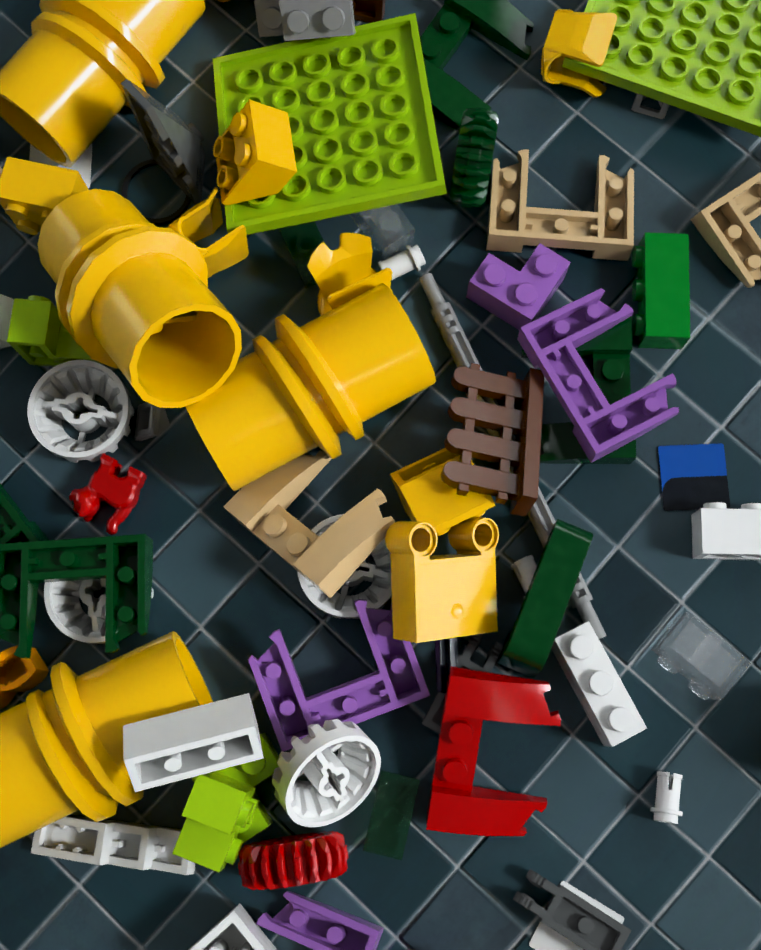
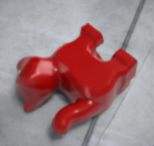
[69,453,147,535]

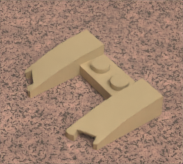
[486,149,634,261]
[691,172,761,288]
[223,450,395,599]

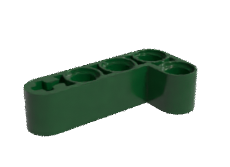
[497,519,593,678]

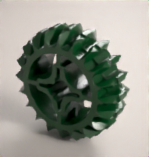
[450,107,499,208]

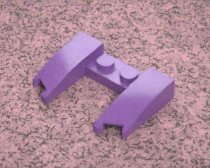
[517,288,679,463]
[248,599,430,752]
[256,891,384,950]

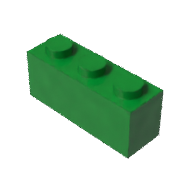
[632,232,690,349]

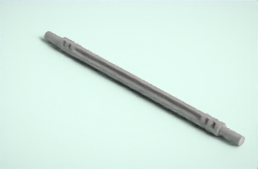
[419,273,607,639]

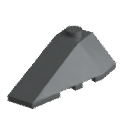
[121,79,206,205]

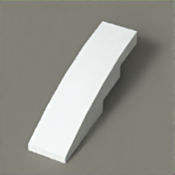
[31,815,196,875]

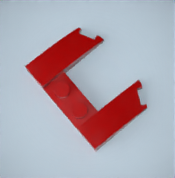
[426,666,561,836]

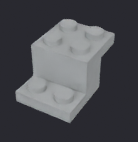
[254,0,356,41]

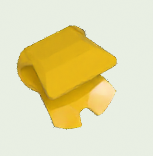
[541,9,617,98]
[168,187,249,278]
[307,232,393,315]

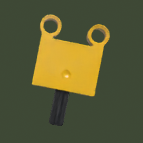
[385,517,499,693]

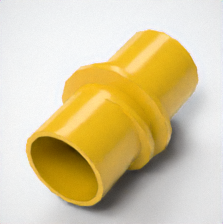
[0,0,206,167]
[37,189,242,408]
[185,283,436,491]
[0,631,213,848]

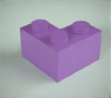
[466,243,571,331]

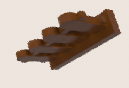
[441,363,544,517]

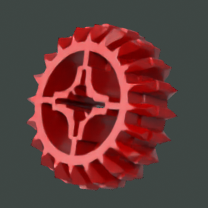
[238,831,348,890]

